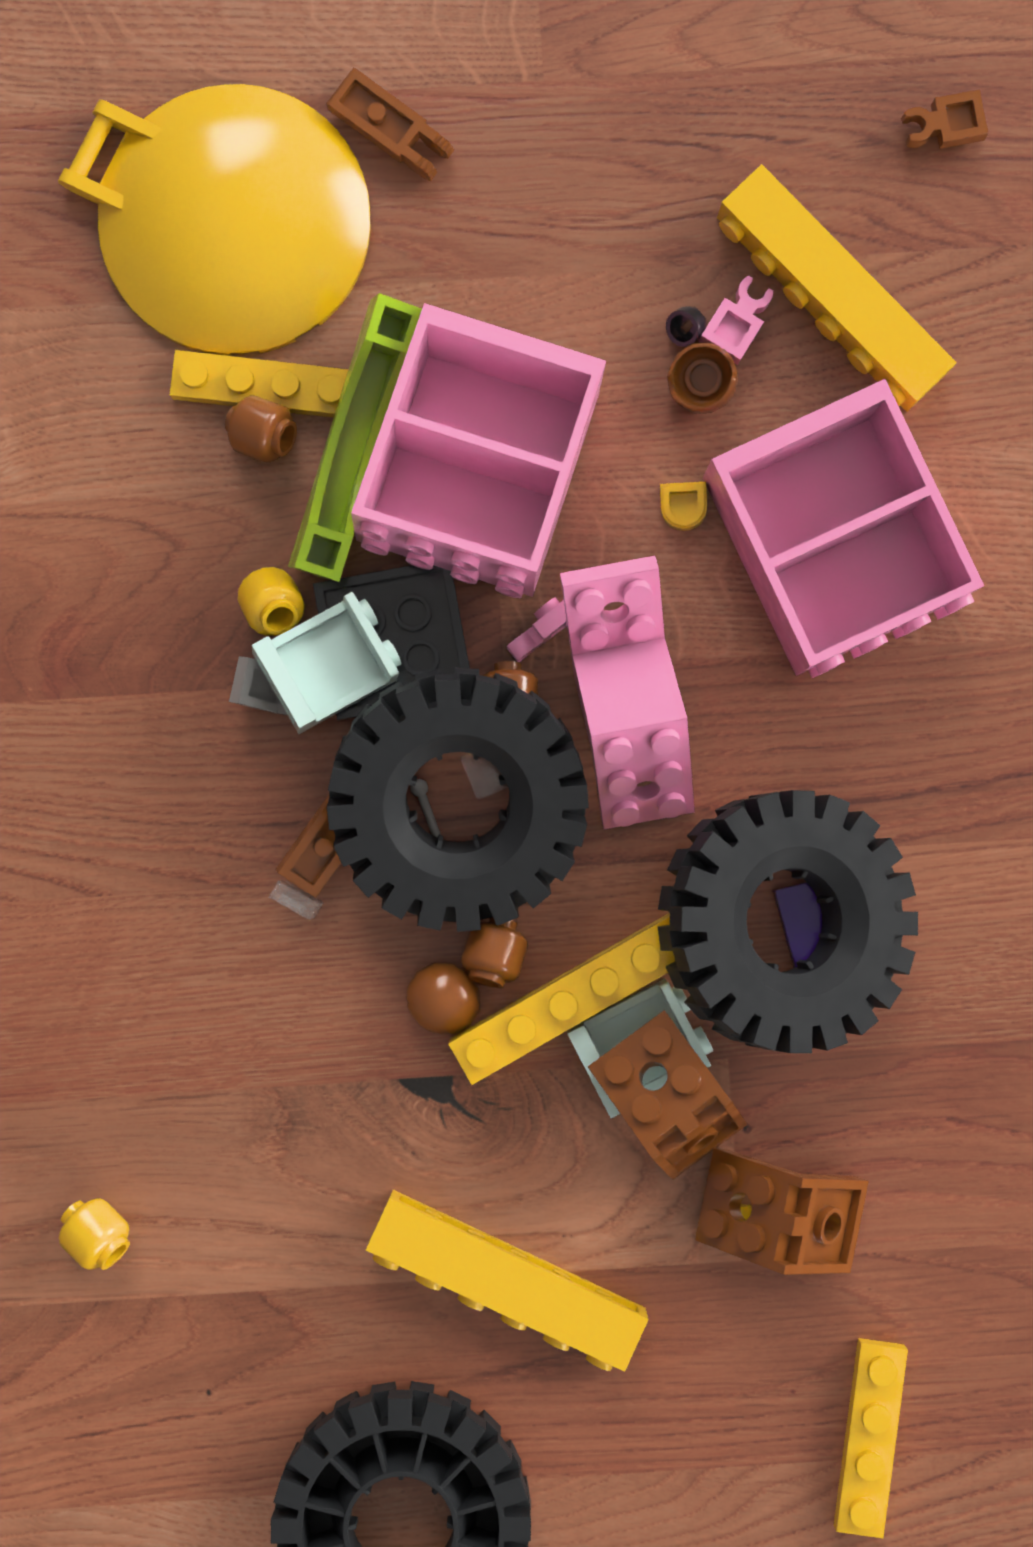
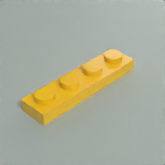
[169,350,349,418]
[833,1338,908,1539]

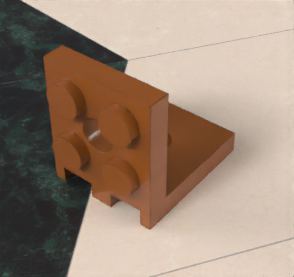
[588,1010,748,1180]
[695,1148,869,1275]

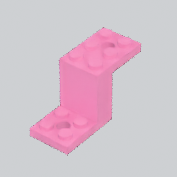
[560,556,695,829]

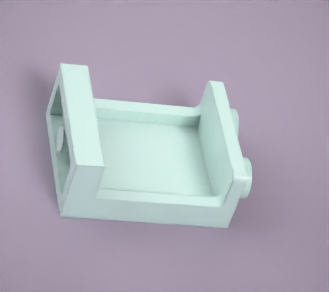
[252,592,402,734]
[567,979,713,1118]

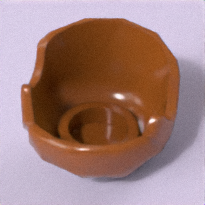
[667,343,738,414]
[406,962,480,1034]

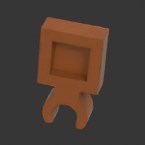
[901,89,989,149]

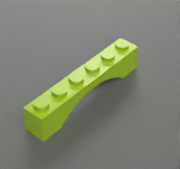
[288,293,422,582]

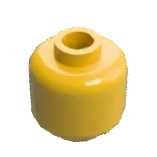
[237,567,305,636]
[59,1198,130,1270]

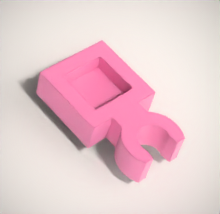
[699,276,773,365]
[507,597,567,662]

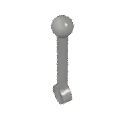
[410,779,441,837]

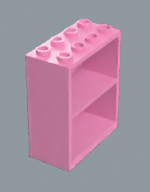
[351,303,606,598]
[703,379,984,678]

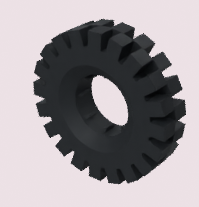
[327,667,589,932]
[658,790,918,1053]
[271,1381,531,1547]

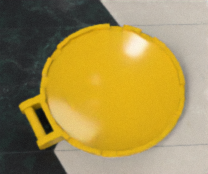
[58,84,371,356]

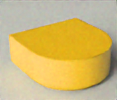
[660,481,707,531]

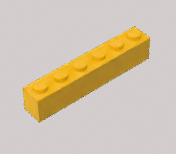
[717,164,957,412]
[448,912,675,1085]
[366,1190,649,1372]

